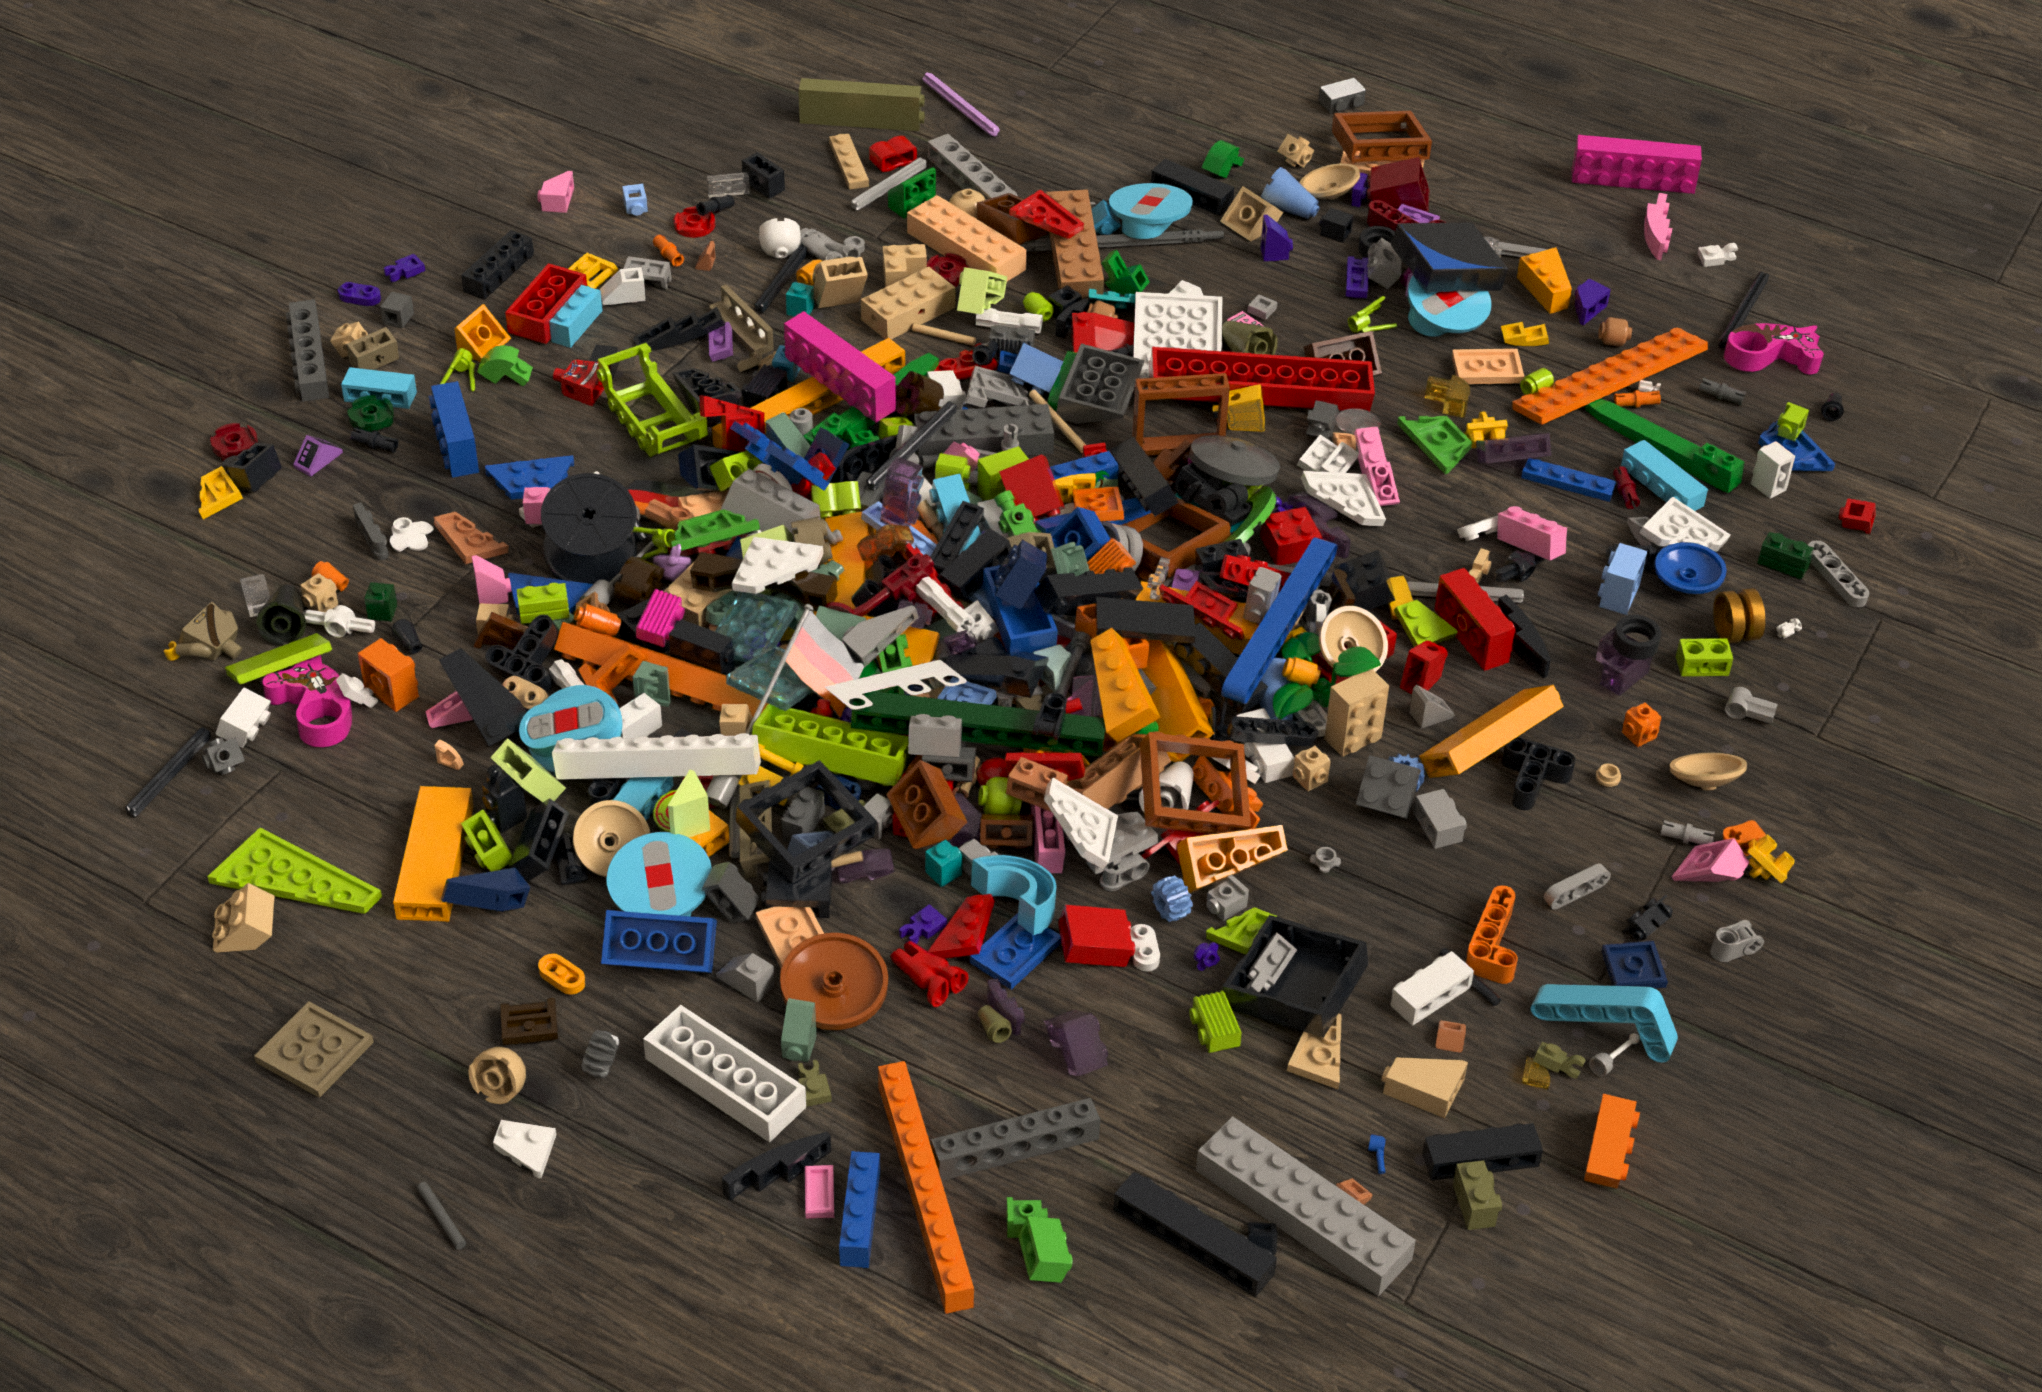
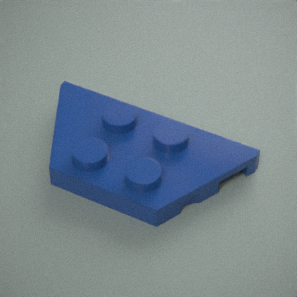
[1758,421,1835,471]
[485,455,574,500]
[508,573,593,615]

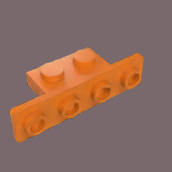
[1192,756,1263,830]

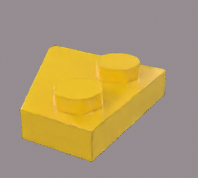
[199,466,243,519]

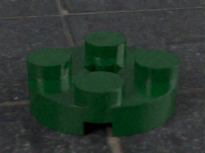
[347,395,394,432]

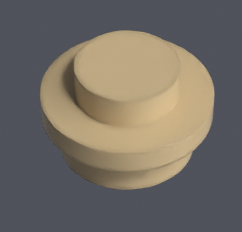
[1596,764,1621,787]

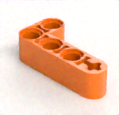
[1466,885,1518,984]

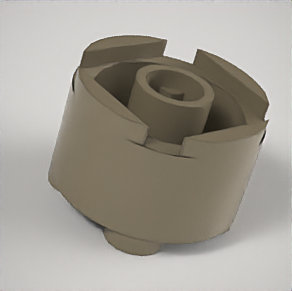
[791,516,833,565]

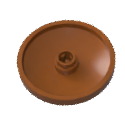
[780,933,888,1030]

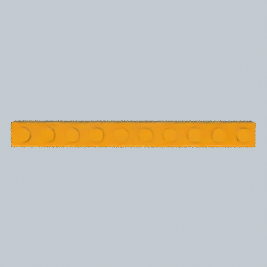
[712,338,905,449]

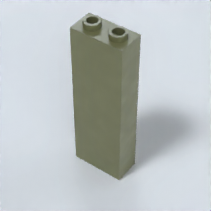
[799,78,925,131]

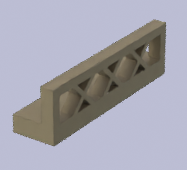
[709,285,774,355]
[739,780,772,878]

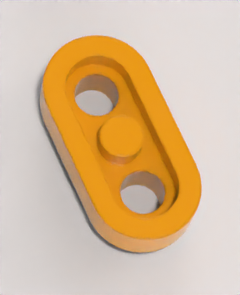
[538,954,585,995]

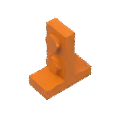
[578,642,645,704]

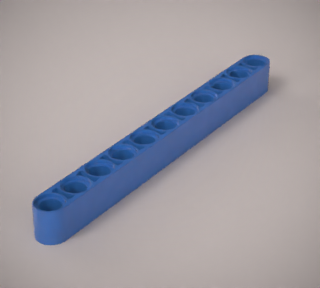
[1221,537,1337,704]

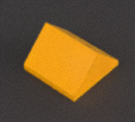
[454,304,511,362]

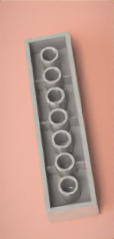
[1196,1116,1416,1297]

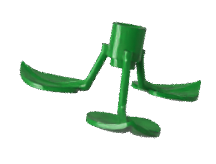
[1273,632,1381,720]

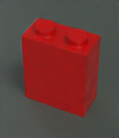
[999,454,1065,525]
[1058,905,1135,967]

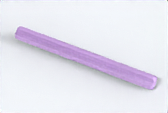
[923,72,1000,137]

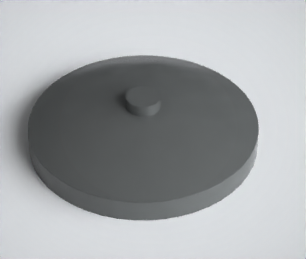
[1189,435,1280,486]

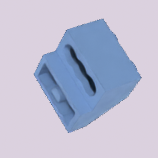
[1009,343,1063,395]

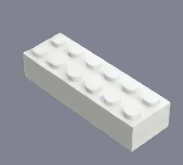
[643,1005,806,1143]

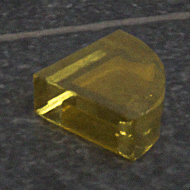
[1522,1057,1550,1089]

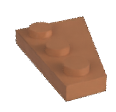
[434,512,509,564]

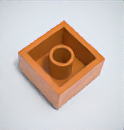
[358,638,419,712]

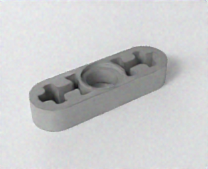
[1543,863,1611,909]

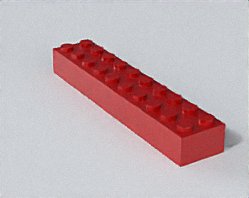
[1149,347,1375,412]

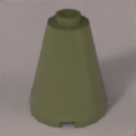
[1222,321,1278,355]

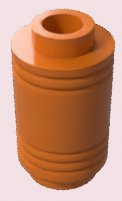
[574,603,621,636]

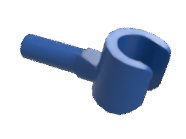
[1368,1135,1385,1174]

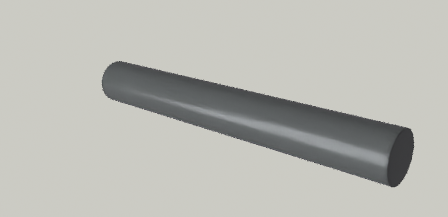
[417,1182,467,1250]

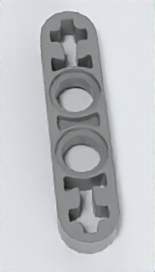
[1808,540,1869,607]

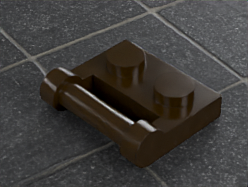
[1326,569,1356,615]
[500,998,558,1045]

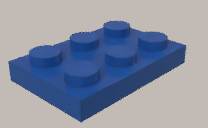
[970,913,1062,990]

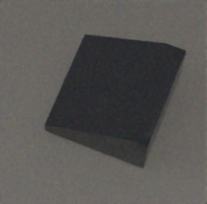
[1247,1222,1278,1255]

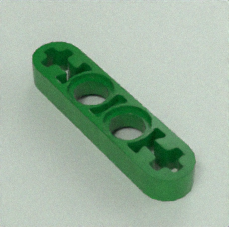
[1048,351,1077,412]

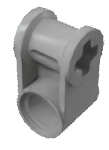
[1100,852,1150,891]
[1710,920,1764,962]

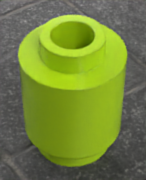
[1023,292,1054,322]
[1520,368,1554,395]

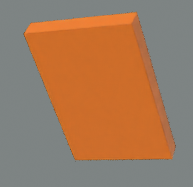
[1072,486,1124,521]

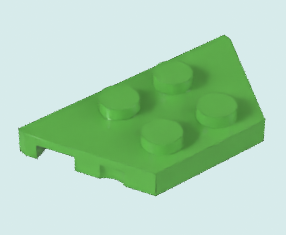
[1397,416,1472,474]
[671,509,760,551]

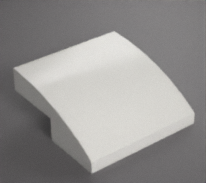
[1297,435,1359,473]

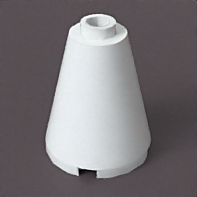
[1139,762,1194,812]

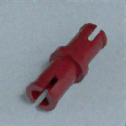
[1613,466,1640,509]

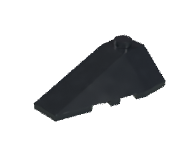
[673,367,742,427]
[678,444,765,492]

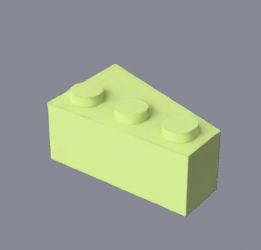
[957,267,1007,314]

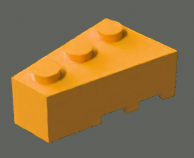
[1517,247,1572,314]

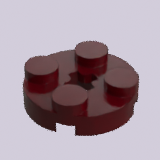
[927,253,968,288]
[210,423,258,461]

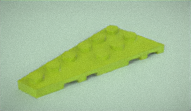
[207,828,382,914]

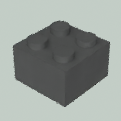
[1356,755,1421,819]

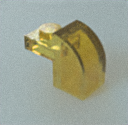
[1425,375,1470,418]

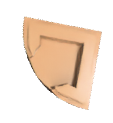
[1333,433,1356,450]
[435,740,464,770]

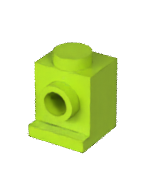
[1777,402,1809,441]
[879,416,914,439]

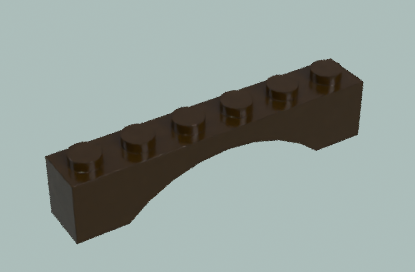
[690,552,838,611]

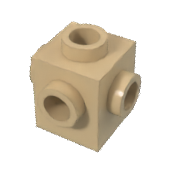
[1277,134,1314,168]
[330,321,368,358]
[300,573,338,612]
[1293,746,1330,791]

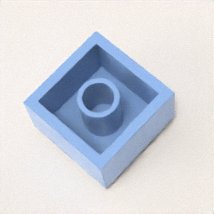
[1598,543,1647,615]

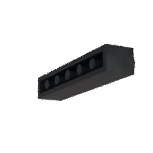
[1110,436,1179,517]
[1113,1171,1277,1298]

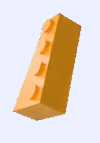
[1090,628,1161,742]
[1177,825,1287,894]

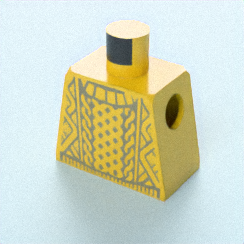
[1213,384,1265,432]

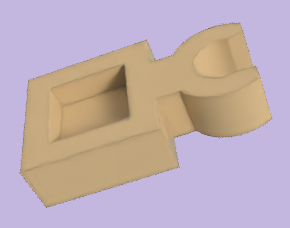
[1469,548,1491,583]

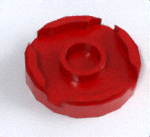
[673,207,715,238]

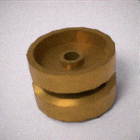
[1713,588,1765,643]

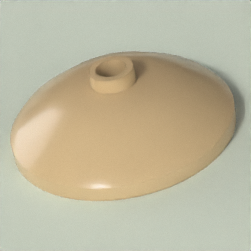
[1299,163,1360,200]
[1319,606,1388,677]
[1670,753,1747,790]
[573,800,650,877]

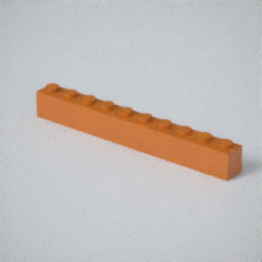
[554,622,789,717]
[878,1061,974,1314]

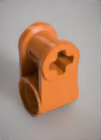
[1722,820,1766,856]

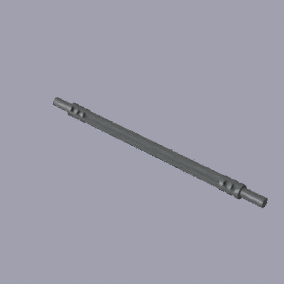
[1020,230,1224,252]

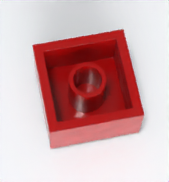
[1260,507,1322,566]

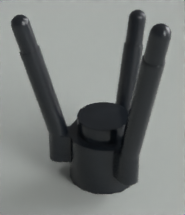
[1210,697,1237,743]

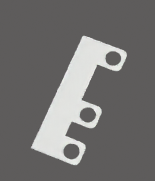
[825,660,966,709]

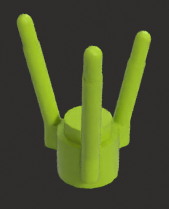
[1348,296,1397,333]
[440,348,475,392]
[632,527,675,560]

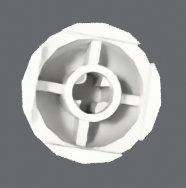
[759,218,801,258]

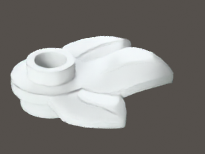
[390,517,434,552]

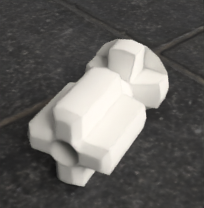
[1638,380,1661,392]
[1776,618,1802,639]

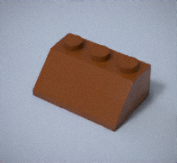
[886,760,967,849]

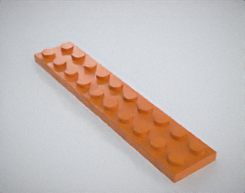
[1512,328,1708,425]

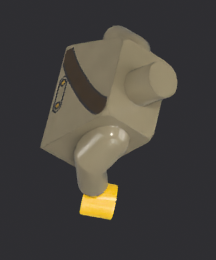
[164,602,243,661]

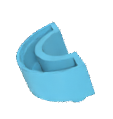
[971,855,1056,936]

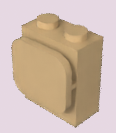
[812,257,868,308]

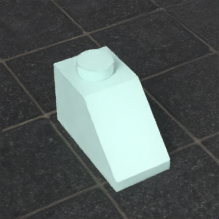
[1033,644,1071,693]

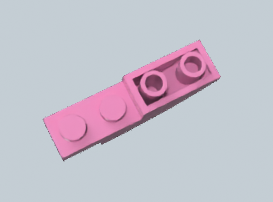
[1644,193,1672,260]
[1354,427,1400,506]

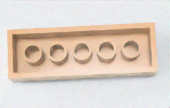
[907,195,1026,281]

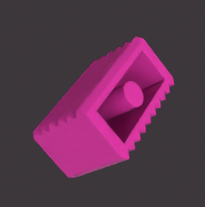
[636,589,685,647]

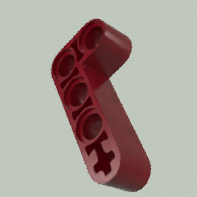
[1367,200,1446,231]

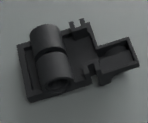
[1175,462,1253,527]

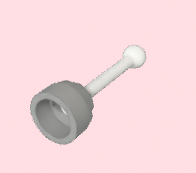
[1589,1033,1640,1077]

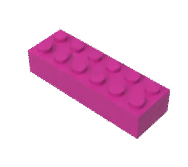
[1572,135,1702,194]
[784,311,896,423]

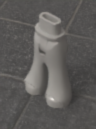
[800,228,861,261]

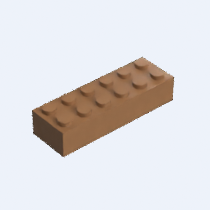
[1046,190,1104,299]

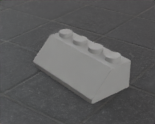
[721,469,821,539]

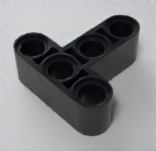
[851,554,921,617]
[485,614,559,692]
[1502,737,1576,811]

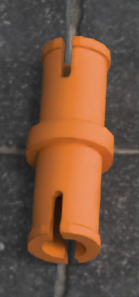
[653,235,684,267]
[1614,390,1661,408]

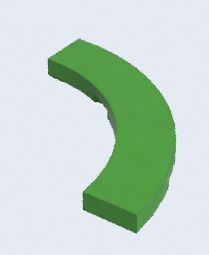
[1224,486,1277,544]

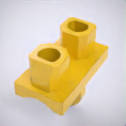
[1464,411,1508,448]
[1747,834,1794,883]

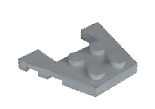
[966,366,1036,408]
[1063,812,1158,874]

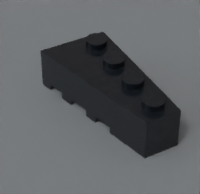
[1034,567,1143,616]

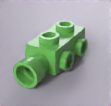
[994,490,1042,537]

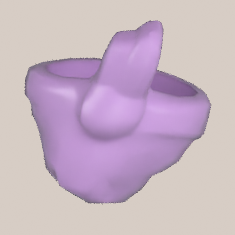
[653,544,691,582]

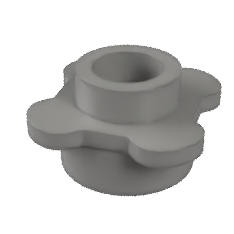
[1310,847,1341,873]

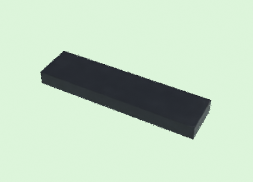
[930,501,984,574]

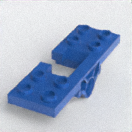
[730,421,829,491]

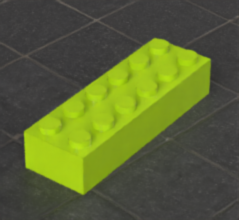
[752,703,910,786]

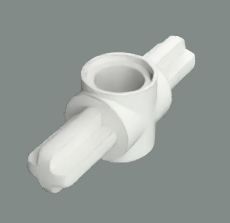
[305,605,375,638]

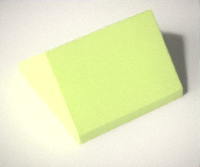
[668,770,710,838]

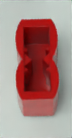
[869,136,917,172]

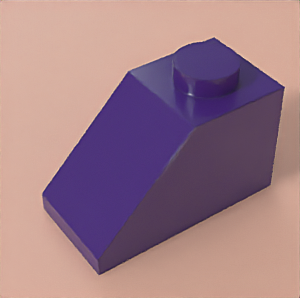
[1260,215,1293,262]
[1574,279,1611,326]

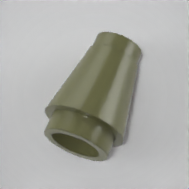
[978,1005,1012,1043]

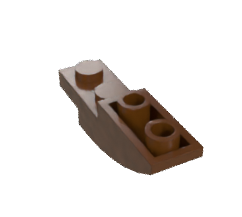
[1153,440,1192,491]

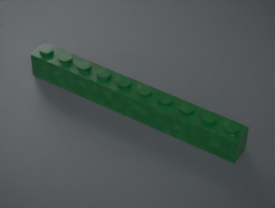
[851,691,1105,757]

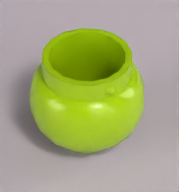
[978,777,1022,815]

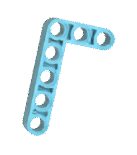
[1531,984,1678,1063]

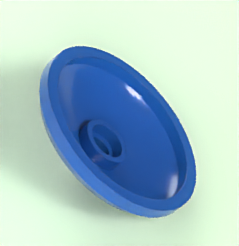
[1655,542,1727,594]

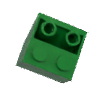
[888,167,936,219]

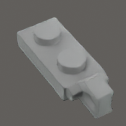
[1245,933,1297,992]

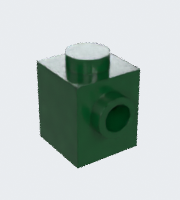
[364,582,397,622]

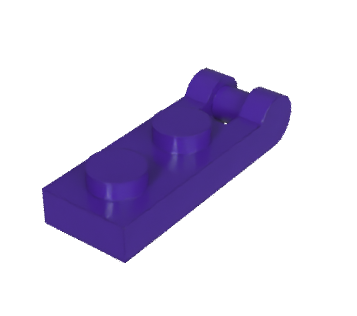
[1346,256,1368,298]

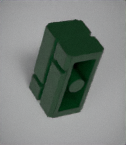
[1757,532,1814,579]

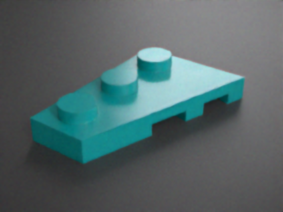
[1089,289,1136,310]

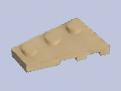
[1287,1014,1341,1090]

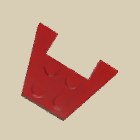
[699,395,765,452]

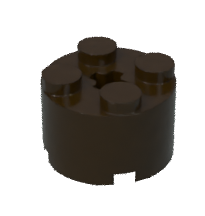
[895,371,944,420]
[614,556,665,607]

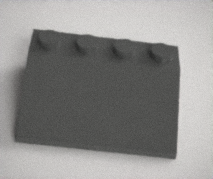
[1056,344,1145,424]

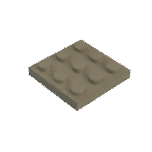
[254,1001,374,1098]

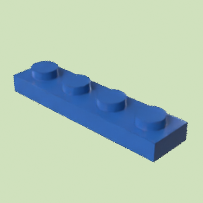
[1521,458,1617,502]

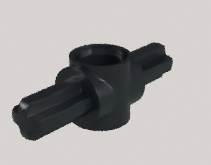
[1494,550,1545,583]

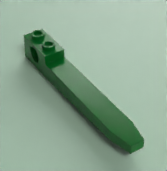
[803,353,939,446]
[1585,399,1745,493]

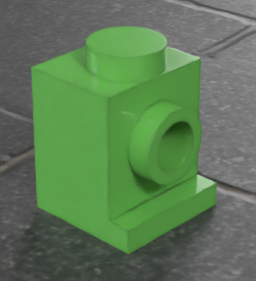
[1006,1197,1048,1238]

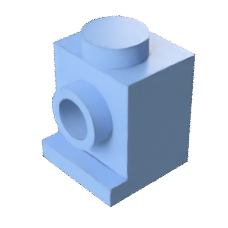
[622,184,648,216]

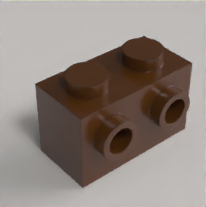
[980,814,1033,849]

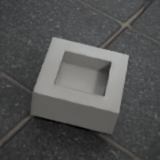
[1247,295,1277,320]

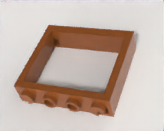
[1332,111,1432,162]
[1132,373,1230,456]
[1122,497,1231,578]
[1140,731,1251,834]

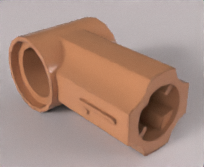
[645,499,691,531]

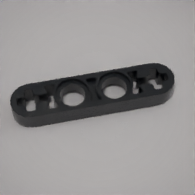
[1227,716,1319,746]

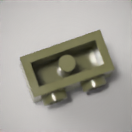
[1453,1160,1502,1230]

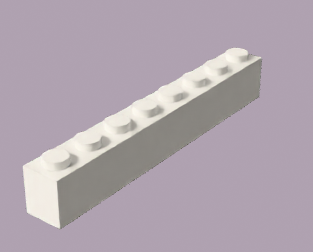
[552,733,761,779]

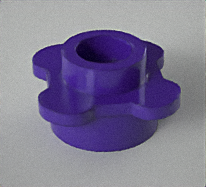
[1194,942,1220,971]

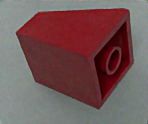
[1367,157,1430,212]

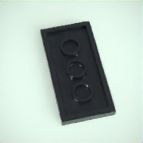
[1095,597,1196,643]

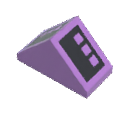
[293,435,343,477]

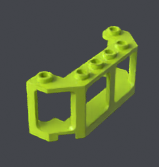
[596,343,708,457]

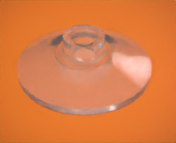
[1336,409,1381,435]

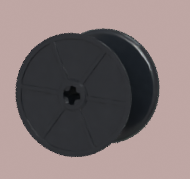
[541,473,637,584]

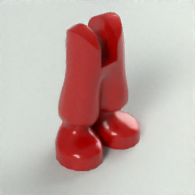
[890,941,969,1007]

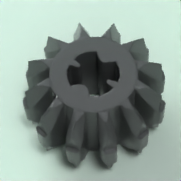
[581,1030,620,1078]

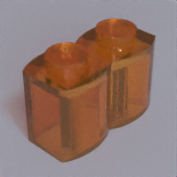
[857,524,914,562]

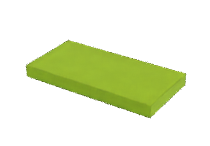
[225,633,332,685]

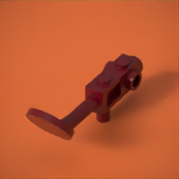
[825,553,934,617]

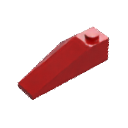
[1071,312,1135,352]

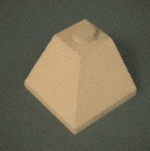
[1220,186,1283,241]

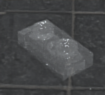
[707,172,750,198]

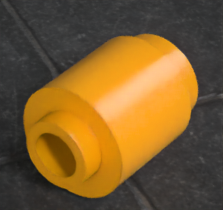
[796,259,822,286]
[1282,657,1320,687]

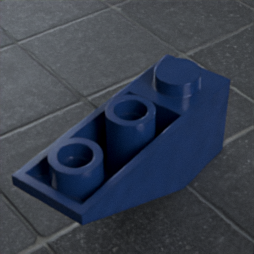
[441,868,530,911]

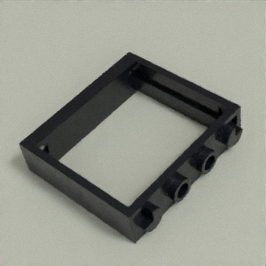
[736,760,877,884]

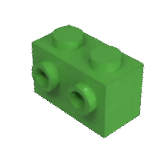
[879,634,912,673]
[1018,1216,1072,1283]

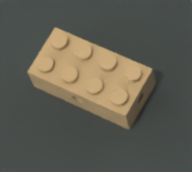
[861,267,955,339]

